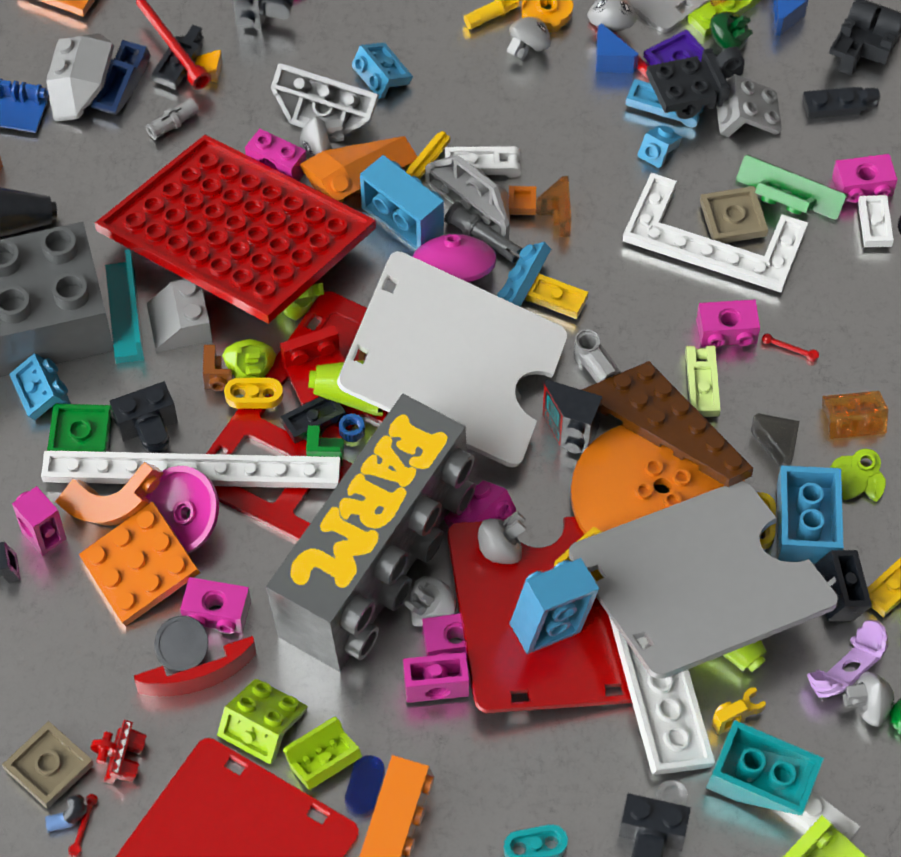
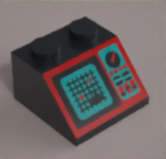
[542,379,602,454]

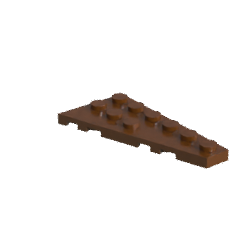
[581,361,754,487]

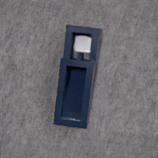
[91,40,151,115]

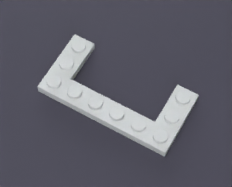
[623,173,808,292]

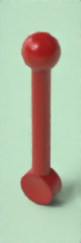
[762,333,819,362]
[68,794,98,857]

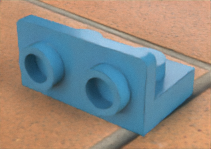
[352,42,413,99]
[9,353,71,420]

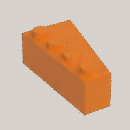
[359,755,435,857]

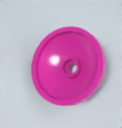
[412,234,496,282]
[145,466,219,554]

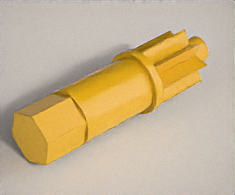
[464,0,522,29]

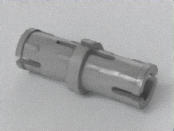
[146,98,199,140]

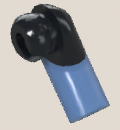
[45,795,87,832]

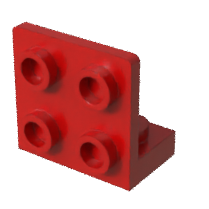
[280,325,345,405]

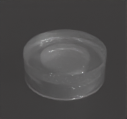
[655,780,688,806]

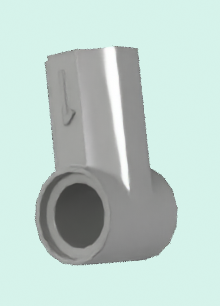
[574,329,621,383]

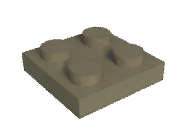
[700,186,768,243]
[2,721,94,809]

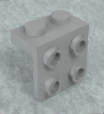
[716,74,782,137]

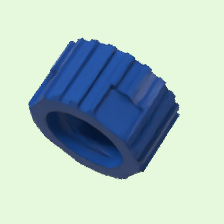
[339,413,365,443]

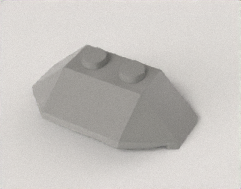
[46,33,114,122]
[270,63,379,137]
[425,155,510,240]

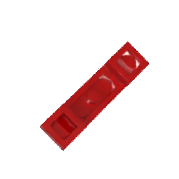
[133,636,257,697]

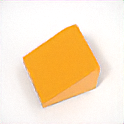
[195,50,223,82]

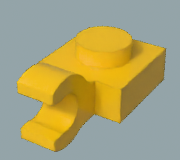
[712,687,766,735]

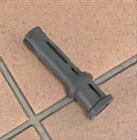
[444,202,523,263]

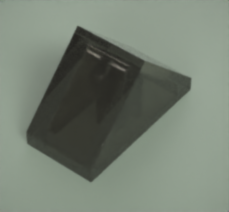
[751,413,800,467]

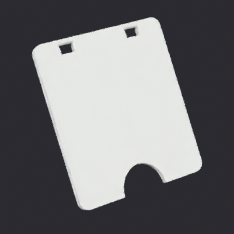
[337,251,567,467]

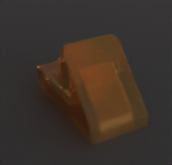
[536,176,571,237]

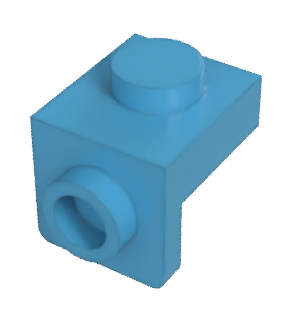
[638,125,682,168]

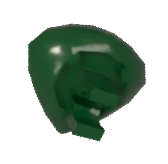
[710,11,753,50]

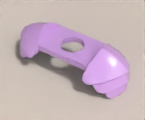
[807,620,889,697]

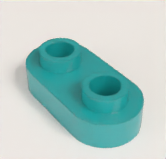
[504,824,568,857]

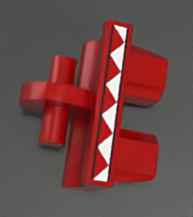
[90,720,147,784]

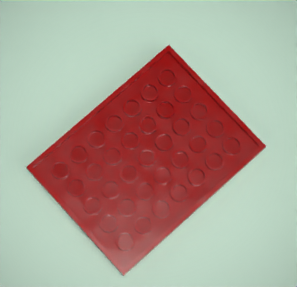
[95,134,376,324]

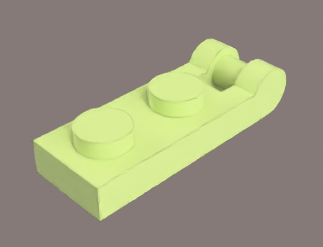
[685,346,721,417]

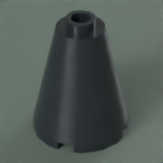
[0,187,57,238]

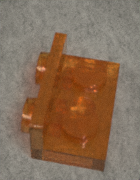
[822,391,888,439]

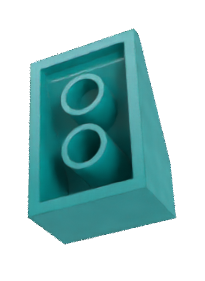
[706,720,824,816]

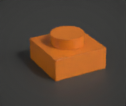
[509,186,536,215]

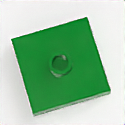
[47,404,112,452]

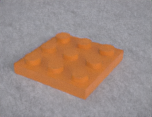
[79,501,201,626]

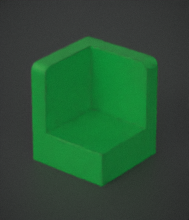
[306,425,344,466]

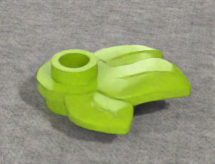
[830,448,886,502]

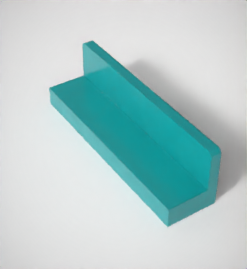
[105,249,145,364]

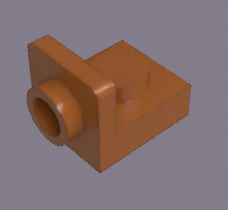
[203,345,233,391]

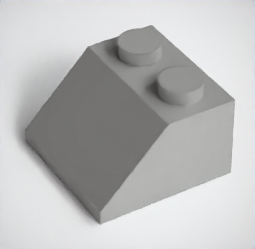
[147,279,212,352]

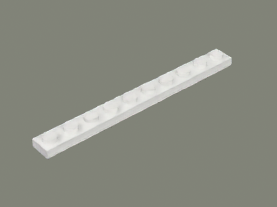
[41,451,341,489]

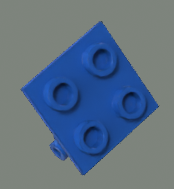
[0,78,49,133]

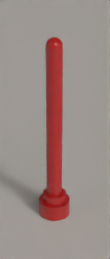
[136,0,211,90]

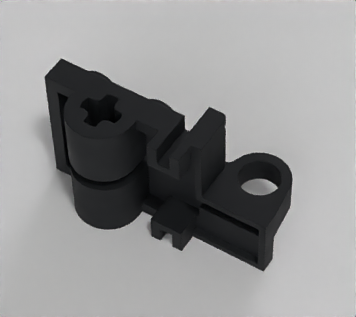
[829,0,901,76]
[646,47,745,119]

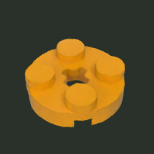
[521,0,573,33]

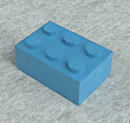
[360,155,444,250]
[777,465,844,564]
[509,558,599,654]

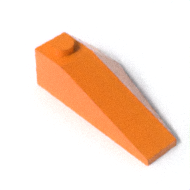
[300,136,418,203]

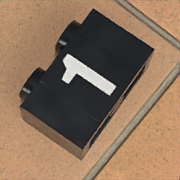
[814,550,872,621]

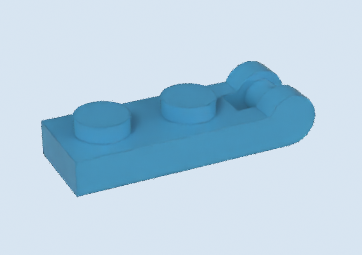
[626,79,705,128]

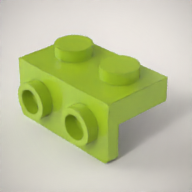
[283,716,363,790]

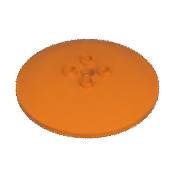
[570,424,745,535]

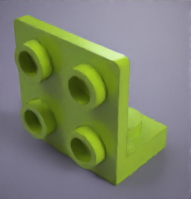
[217,679,308,764]
[783,815,867,857]

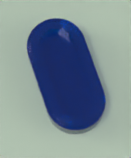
[345,755,385,818]

